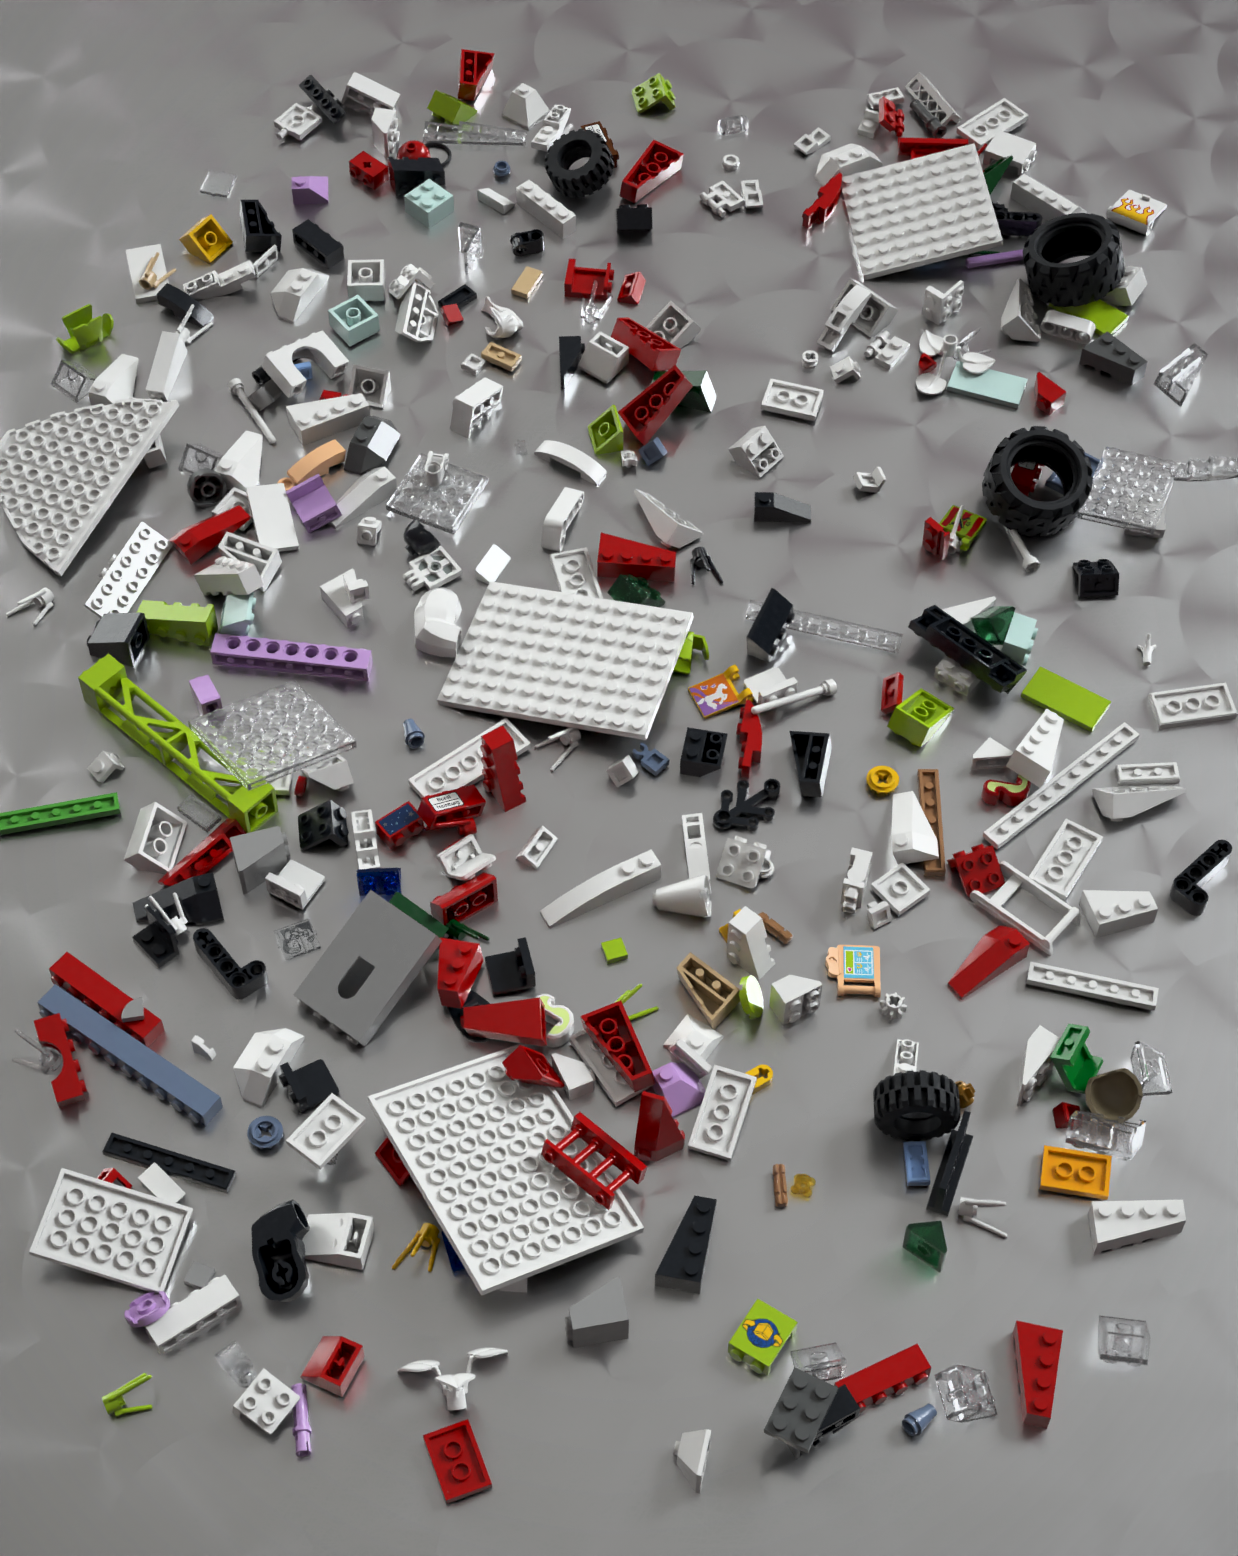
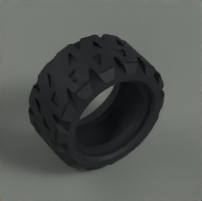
[1023,213,1125,307]
[982,426,1093,537]

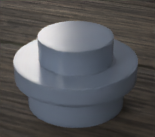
[493,161,510,177]

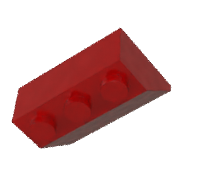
[430,872,498,926]

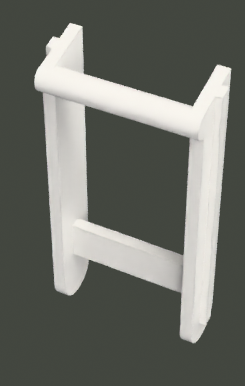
[970,861,1081,956]

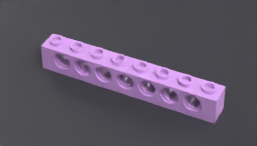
[210,633,373,681]

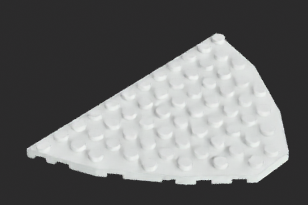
[0,399,179,576]

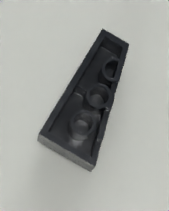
[655,1195,717,1294]

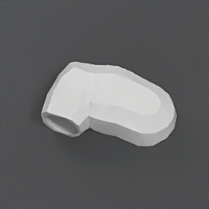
[414,588,462,657]

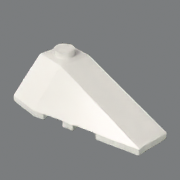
[88,354,139,406]
[215,431,264,492]
[330,466,397,529]
[1092,786,1185,822]
[891,791,939,865]

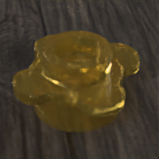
[790,1174,816,1198]

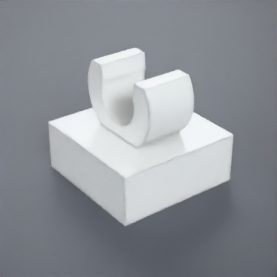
[867,900,892,930]

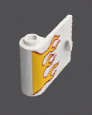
[1106,190,1167,235]

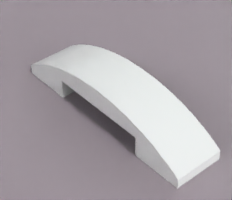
[534,440,607,486]

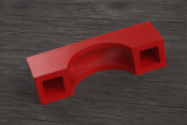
[34,1013,87,1108]

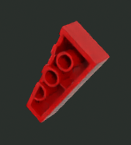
[618,365,693,445]
[597,532,676,582]
[580,1000,655,1092]

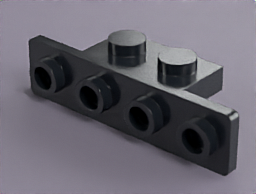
[299,75,347,124]

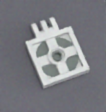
[403,546,462,591]

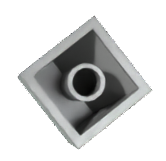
[230,826,290,894]
[565,1277,629,1349]

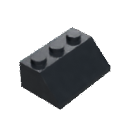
[746,588,795,662]

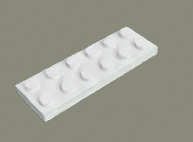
[408,718,531,798]

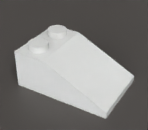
[645,301,701,348]

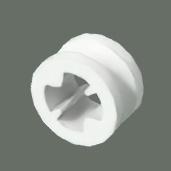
[802,350,818,368]

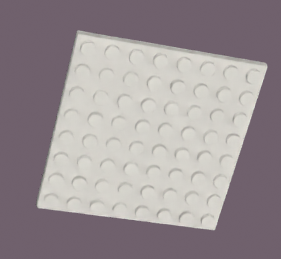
[841,143,1004,280]

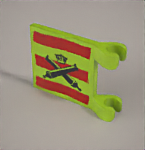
[939,505,987,551]

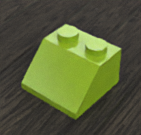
[427,90,478,126]

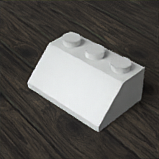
[831,278,899,338]
[124,802,187,874]

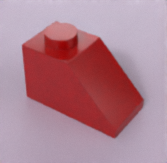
[1034,372,1067,415]

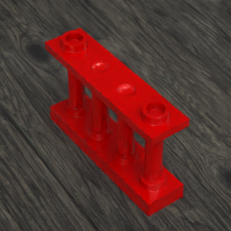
[541,1112,648,1210]

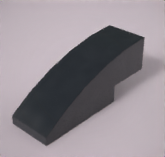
[157,283,214,328]

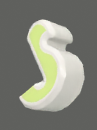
[536,994,574,1048]

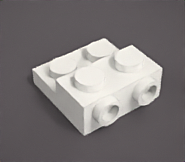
[934,656,981,696]

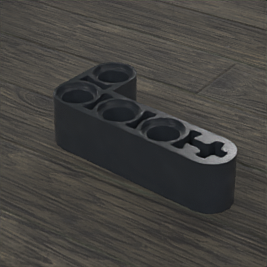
[994,211,1043,236]
[1170,840,1232,916]
[193,928,268,999]

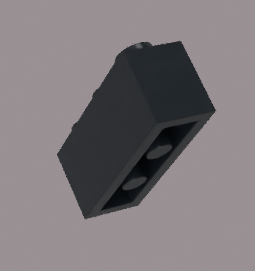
[292,219,344,269]

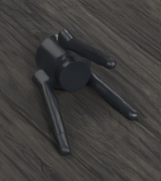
[690,547,723,585]

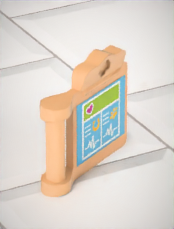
[825,945,881,998]

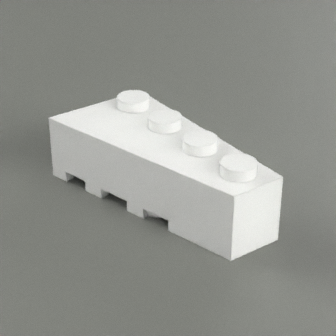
[194,556,264,595]
[1006,709,1064,788]
[1088,1200,1186,1255]

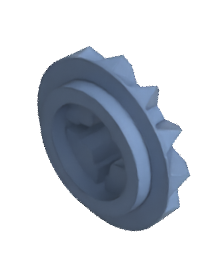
[247,1116,283,1150]

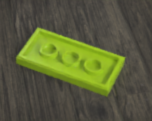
[1048,299,1129,336]
[1021,666,1111,732]

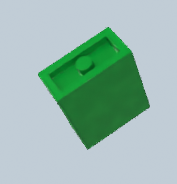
[1050,1023,1104,1094]

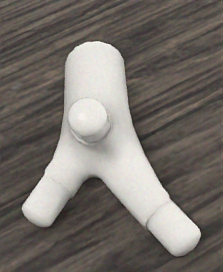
[1137,633,1156,666]

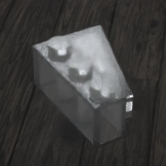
[1154,343,1208,407]
[1066,1111,1146,1161]

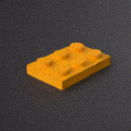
[1039,1145,1112,1200]

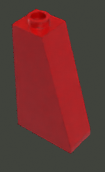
[461,997,547,1047]

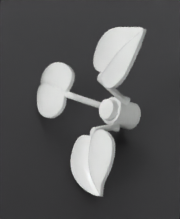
[916,330,996,395]
[397,1347,508,1410]

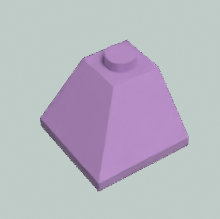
[292,176,328,205]
[652,1062,706,1118]

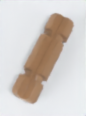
[758,912,793,944]
[773,1164,788,1207]

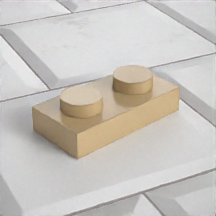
[481,342,522,372]

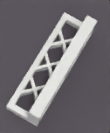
[905,72,962,126]

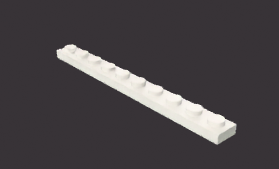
[982,722,1139,850]

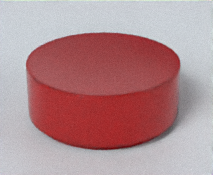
[294,775,308,797]

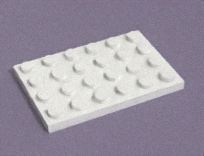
[29,1168,193,1294]

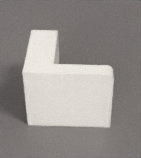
[343,573,370,603]
[606,755,639,788]

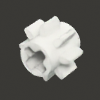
[880,992,907,1020]

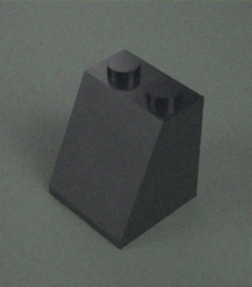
[87,612,150,667]

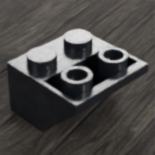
[616,204,653,230]
[680,727,728,777]

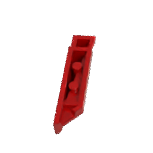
[158,819,246,886]

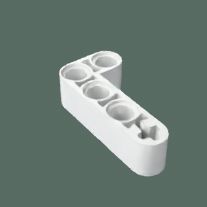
[541,487,584,552]

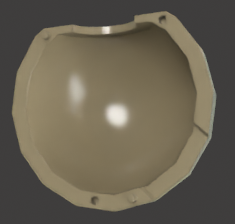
[1085,1068,1143,1123]

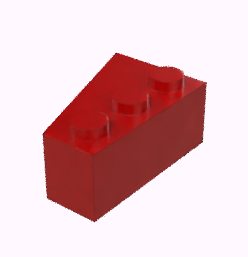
[458,49,495,101]
[437,937,484,1009]

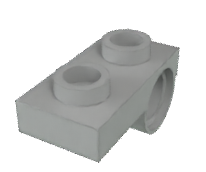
[247,379,284,412]

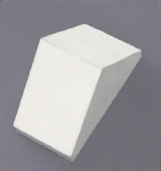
[971,737,1013,770]

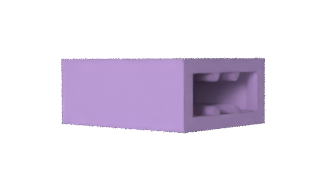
[189,675,225,728]

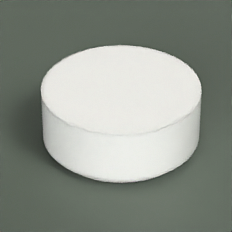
[722,155,739,171]

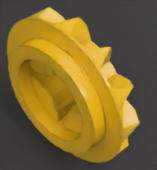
[866,766,899,795]

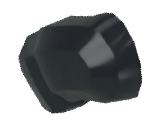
[251,1199,310,1303]

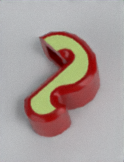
[981,774,1031,806]

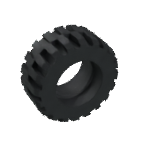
[545,129,614,198]
[873,1070,960,1141]

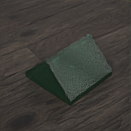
[970,606,1015,645]
[902,1221,947,1273]

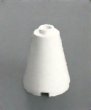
[653,875,712,917]

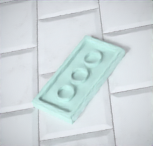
[947,361,1028,409]

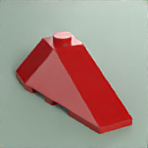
[948,925,1030,1000]
[634,1091,685,1162]

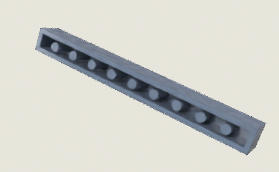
[37,984,223,1126]

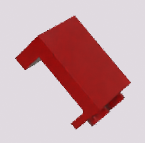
[564,259,614,300]

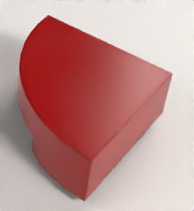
[918,353,937,374]

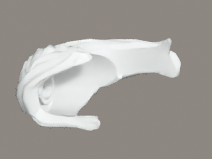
[481,296,524,338]

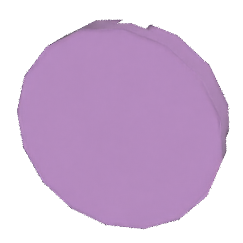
[124,1291,170,1327]

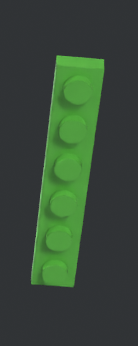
[0,792,121,835]

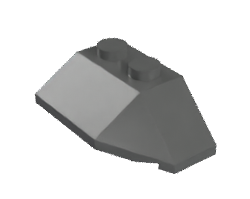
[344,416,400,475]

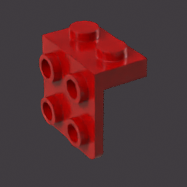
[947,843,1005,897]

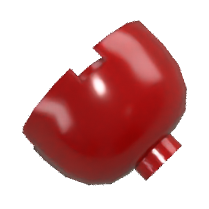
[397,140,431,160]

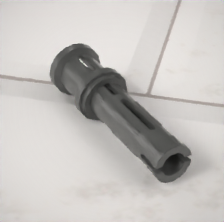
[910,99,947,138]

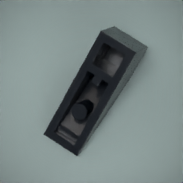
[559,336,585,389]
[754,492,811,522]

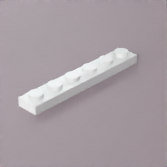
[1026,962,1159,1011]

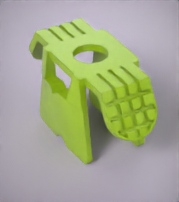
[56,304,114,354]
[673,631,709,675]

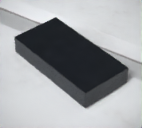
[438,284,477,309]

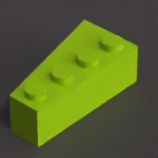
[136,600,219,647]

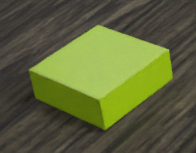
[601,937,628,964]

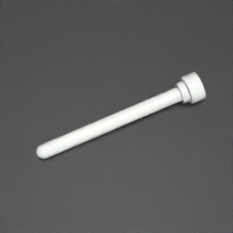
[227,378,276,444]
[1007,528,1040,572]
[751,679,837,714]

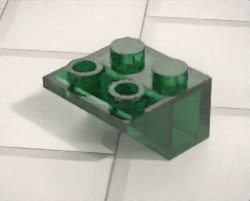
[607,574,665,607]

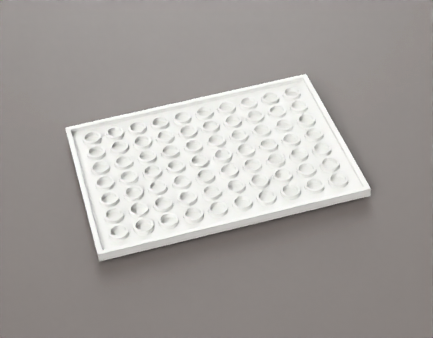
[437,581,694,740]
[367,1043,644,1296]

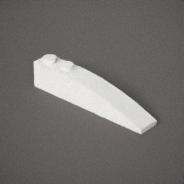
[540,849,661,928]

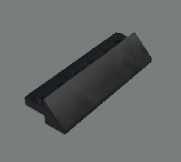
[908,605,1027,694]

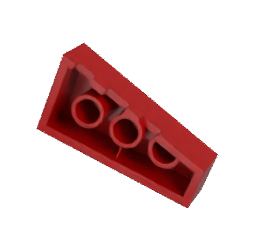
[619,140,684,203]
[611,317,681,371]
[480,725,526,812]
[1013,1321,1063,1429]

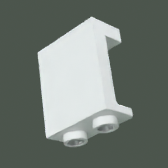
[983,130,1037,176]

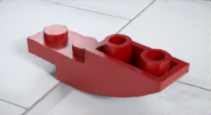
[802,172,842,229]
[736,700,762,778]

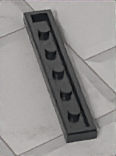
[102,1133,236,1194]

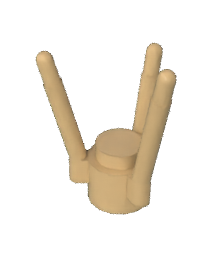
[139,252,176,290]

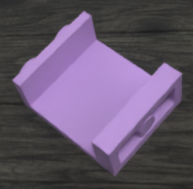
[286,474,342,533]

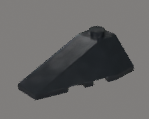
[133,872,224,925]

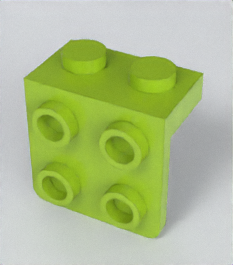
[632,73,676,113]

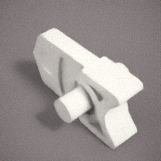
[620,450,638,468]

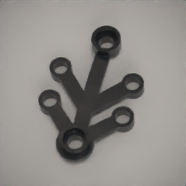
[713,779,780,831]

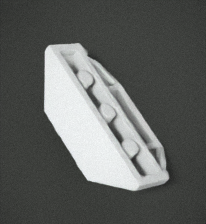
[815,143,883,187]
[271,268,329,324]
[395,281,438,343]
[233,1028,305,1108]

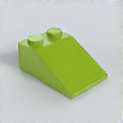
[887,688,955,747]

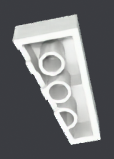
[286,393,370,446]

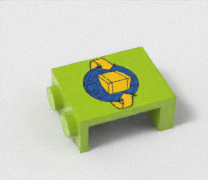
[728,1298,798,1376]

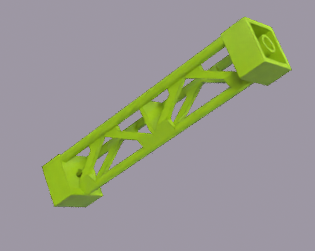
[78,653,279,833]

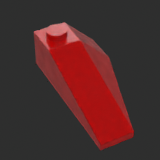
[169,505,251,565]

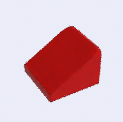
[440,304,464,326]
[1053,1102,1083,1129]

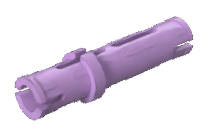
[291,1383,312,1457]

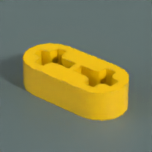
[745,1064,773,1095]

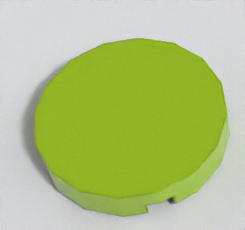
[739,975,763,1019]

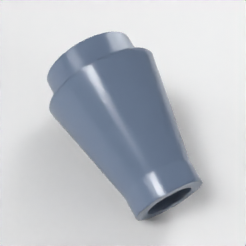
[403,719,425,748]
[902,1403,937,1436]

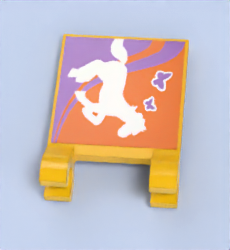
[688,664,754,720]

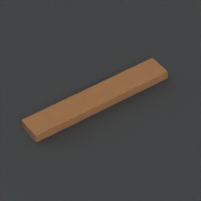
[917,769,946,876]

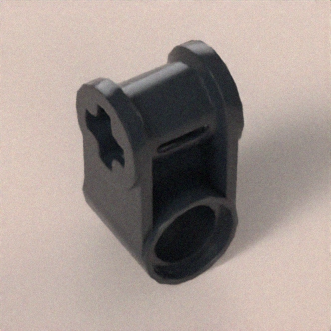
[510,229,545,256]

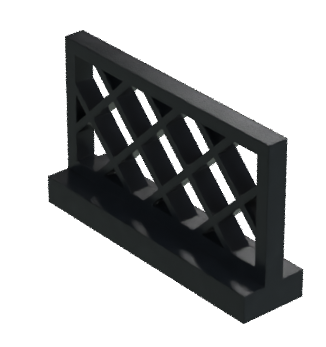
[926,1111,973,1216]

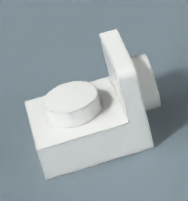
[857,109,880,139]

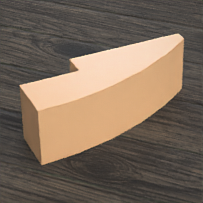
[287,439,346,485]

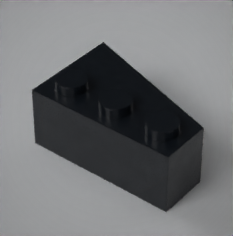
[388,157,445,196]
[239,200,282,252]
[790,731,832,797]
[787,1384,860,1460]

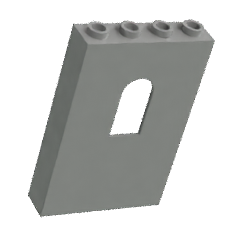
[293,890,442,1046]

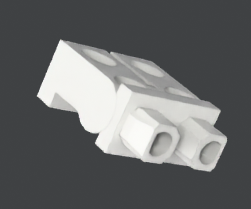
[841,847,873,914]

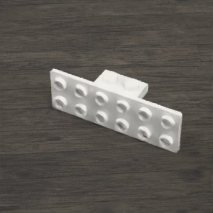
[84,522,173,618]

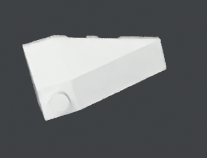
[1001,278,1041,342]
[634,489,703,548]

